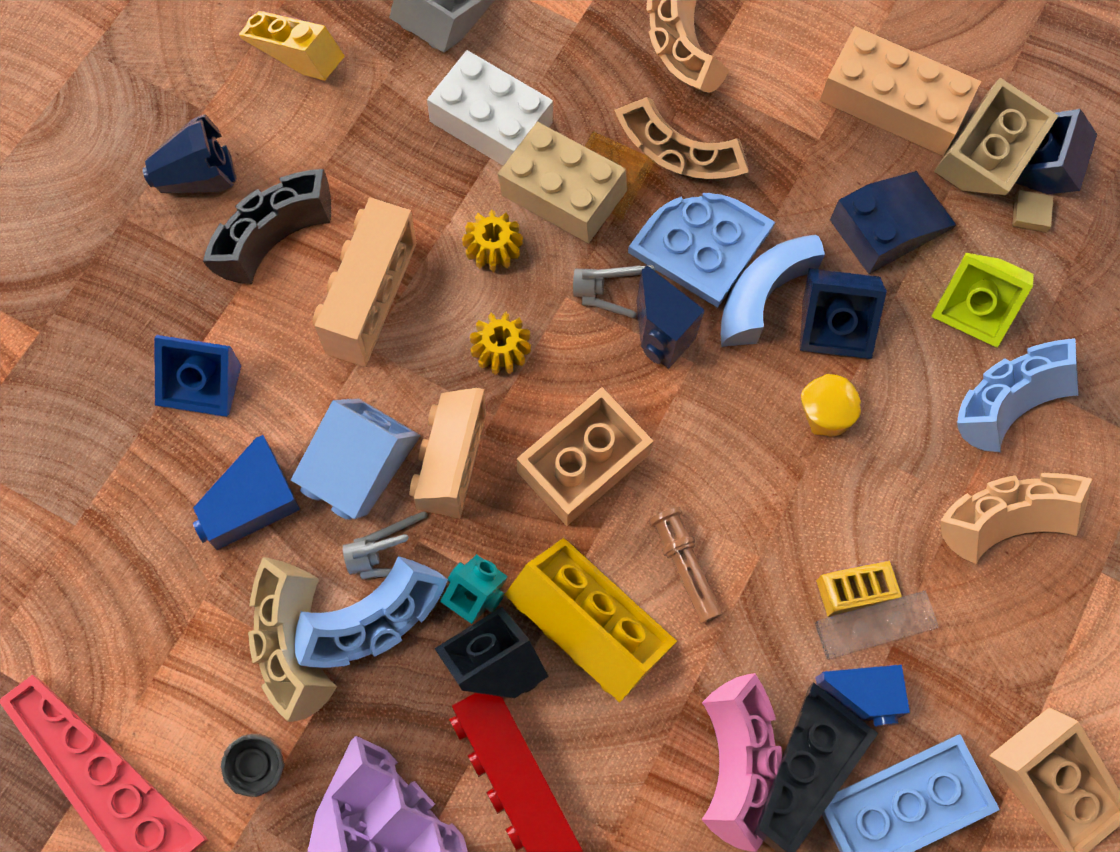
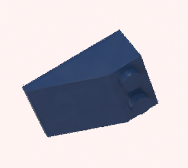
[830,171,956,274]

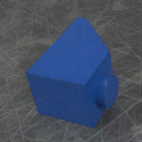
[815,665,910,727]

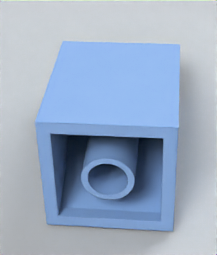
[291,398,420,520]

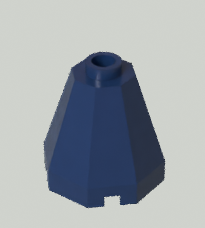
[143,114,237,193]

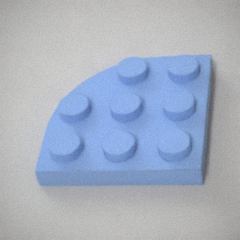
[628,193,775,308]

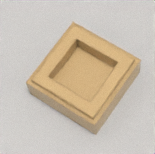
[1012,190,1053,232]

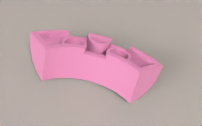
[702,673,782,852]

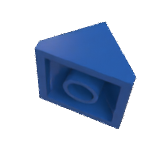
[154,335,241,417]

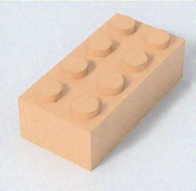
[819,26,981,156]
[313,197,417,367]

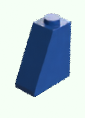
[193,435,300,550]

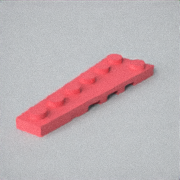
[0,675,208,852]

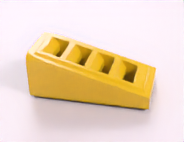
[816,561,902,617]

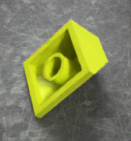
[931,253,1034,348]

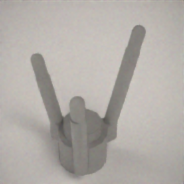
[573,265,655,318]
[343,511,428,580]

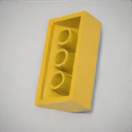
[504,538,677,703]

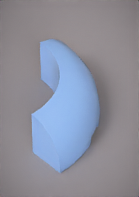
[720,235,825,347]
[957,338,1078,452]
[295,556,448,668]

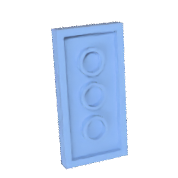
[822,734,1000,852]

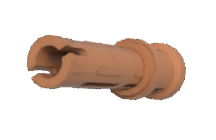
[649,507,723,624]

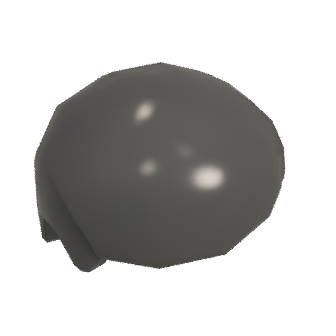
[220,734,285,797]

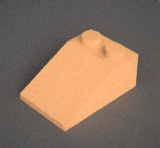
[989,707,1120,852]

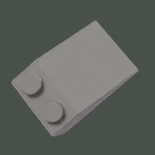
[389,0,494,53]

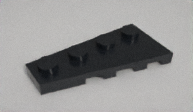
[754,682,878,852]

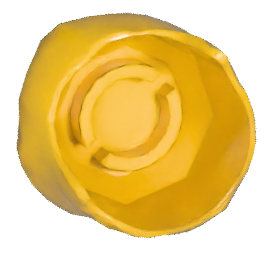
[801,374,861,437]

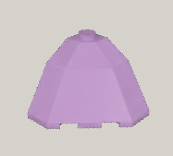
[307,736,468,852]

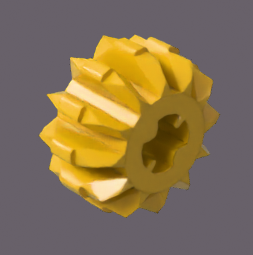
[462,209,523,273]
[470,312,531,375]

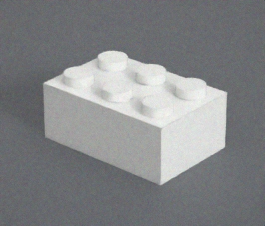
[427,50,553,165]

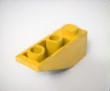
[239,11,345,81]

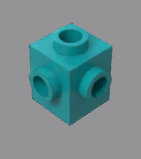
[440,554,508,624]

